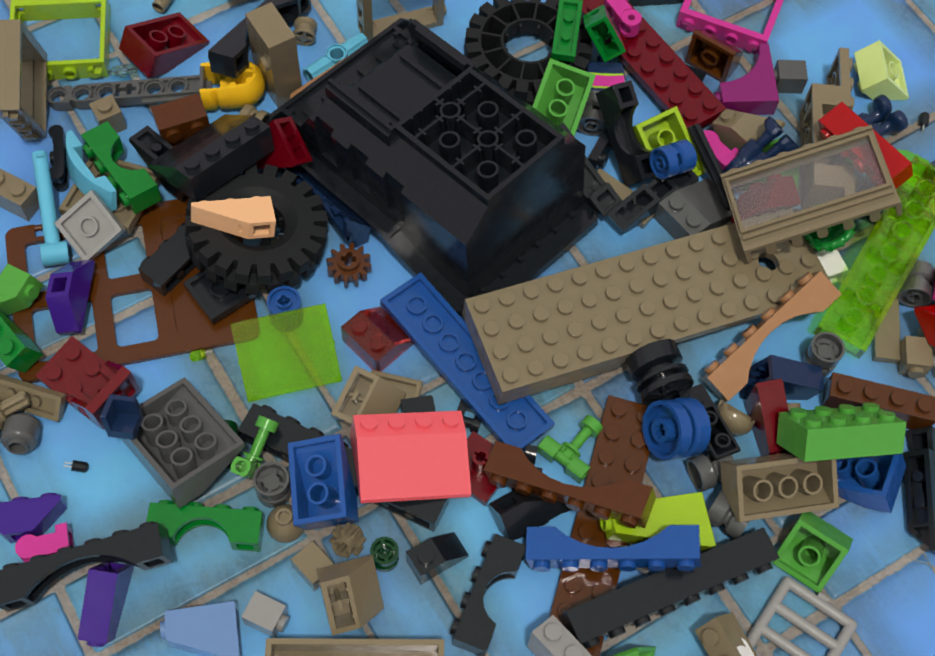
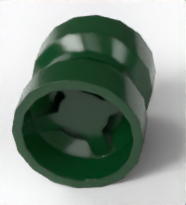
[370,537,399,572]

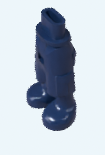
[832,94,908,158]
[722,116,799,191]

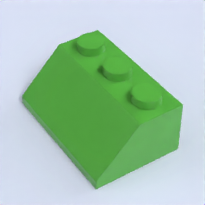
[532,58,596,136]

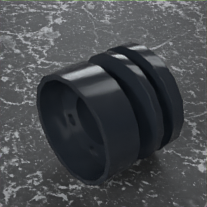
[625,339,694,406]

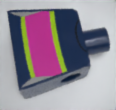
[587,55,627,91]

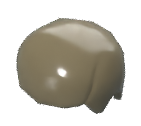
[716,399,755,436]

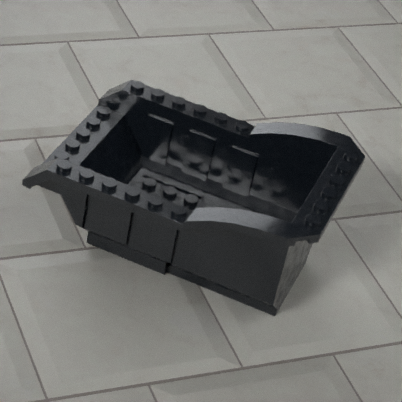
[266,18,598,317]

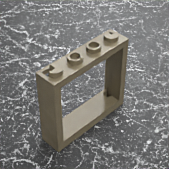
[356,0,447,41]
[0,19,47,142]

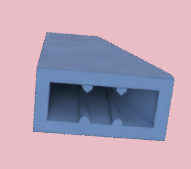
[160,601,242,656]

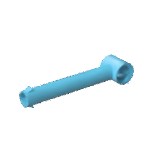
[32,150,69,267]

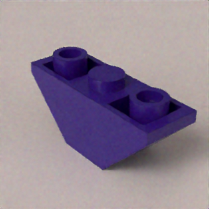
[46,260,95,335]
[0,493,67,543]

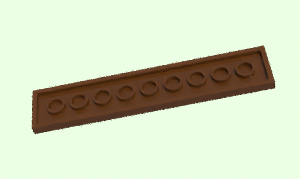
[549,395,650,656]

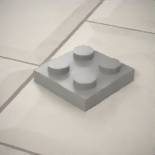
[54,190,126,261]

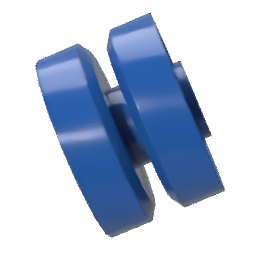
[642,397,711,460]

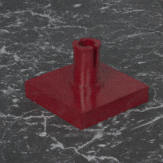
[467,431,500,506]

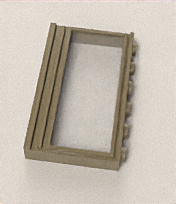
[720,124,902,263]

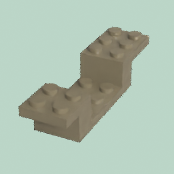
[799,47,858,210]

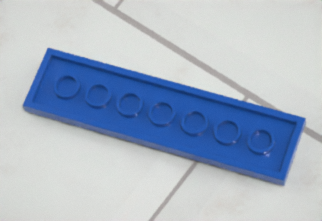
[380,272,555,451]

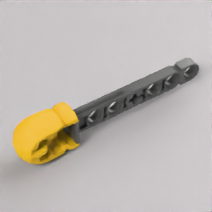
[47,61,265,111]

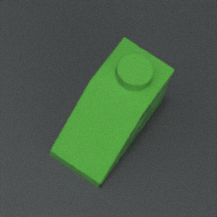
[0,263,44,316]

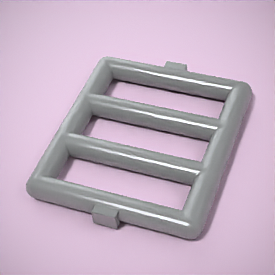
[747,576,857,656]

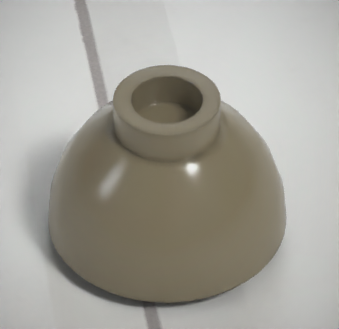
[266,504,304,543]

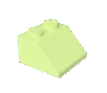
[854,40,909,100]

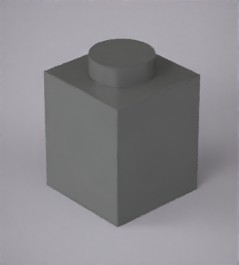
[774,60,808,94]

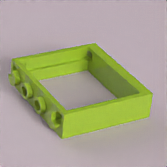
[9,0,111,81]

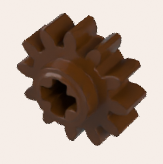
[326,242,372,288]

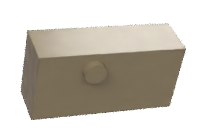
[245,2,302,108]

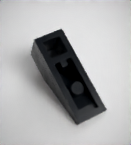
[129,125,188,202]

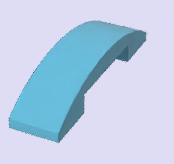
[65,130,117,211]

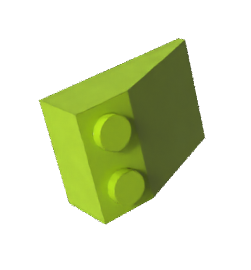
[633,106,706,179]

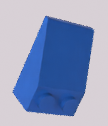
[288,433,359,530]
[836,454,906,513]

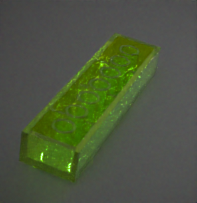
[813,156,935,358]

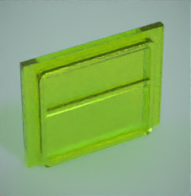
[230,303,342,402]

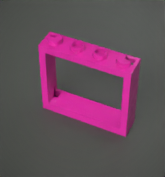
[676,0,784,54]

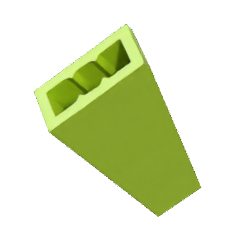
[600,492,716,553]

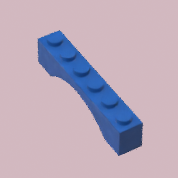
[526,525,701,572]

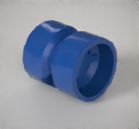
[649,139,697,179]
[267,286,304,332]

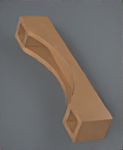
[701,271,842,401]

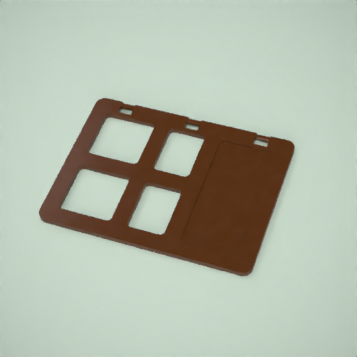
[5,197,260,383]

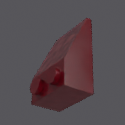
[119,12,209,78]

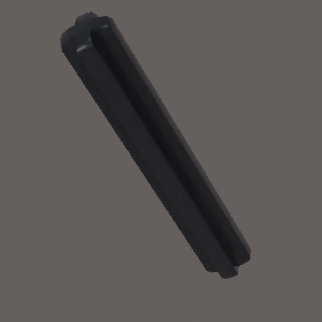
[688,123,737,211]

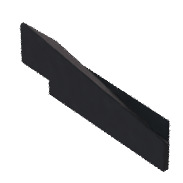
[903,426,935,552]

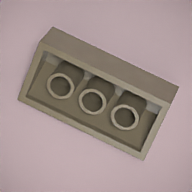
[720,452,839,522]

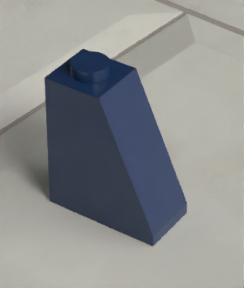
[740,355,824,400]

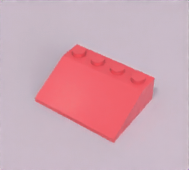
[350,411,471,503]

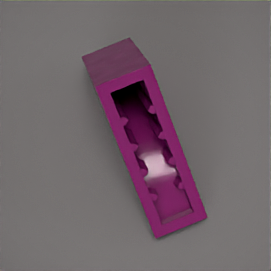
[713,43,779,115]

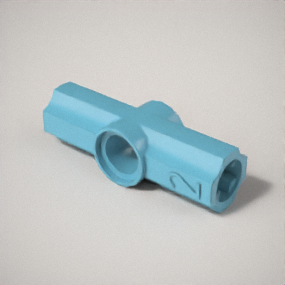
[303,33,368,82]

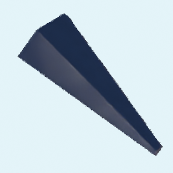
[281,166,371,248]

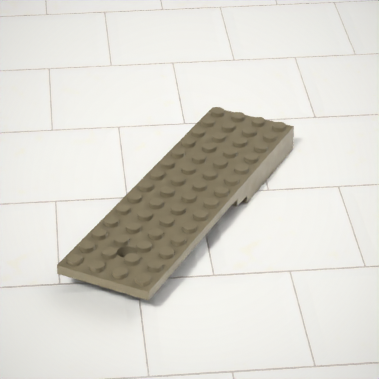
[462,209,831,405]

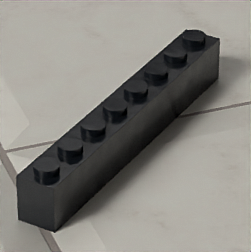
[237,403,449,532]
[560,527,780,650]

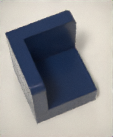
[100,394,144,440]

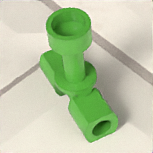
[231,415,279,478]
[537,415,603,484]

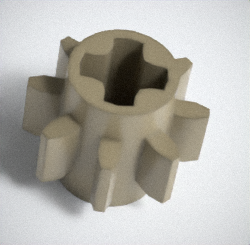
[329,522,366,558]

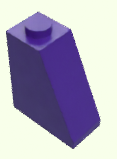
[77,562,134,647]

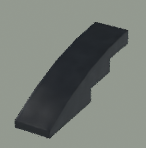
[607,170,699,233]

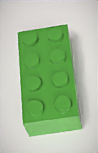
[776,402,906,462]

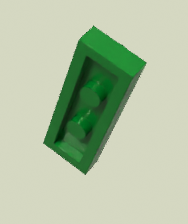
[551,0,583,62]

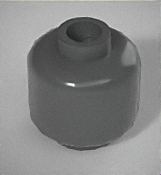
[1,413,41,455]

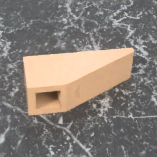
[191,196,276,239]

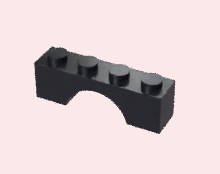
[595,81,656,186]
[450,534,526,656]

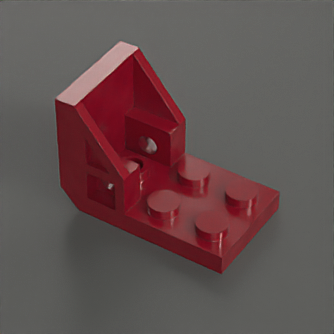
[35,336,140,430]

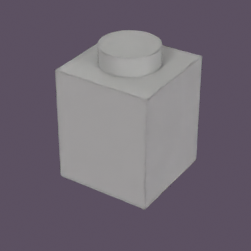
[241,591,290,638]

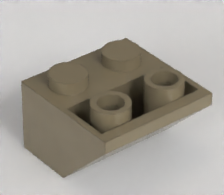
[331,365,406,427]
[316,555,384,636]

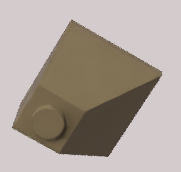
[712,109,785,150]

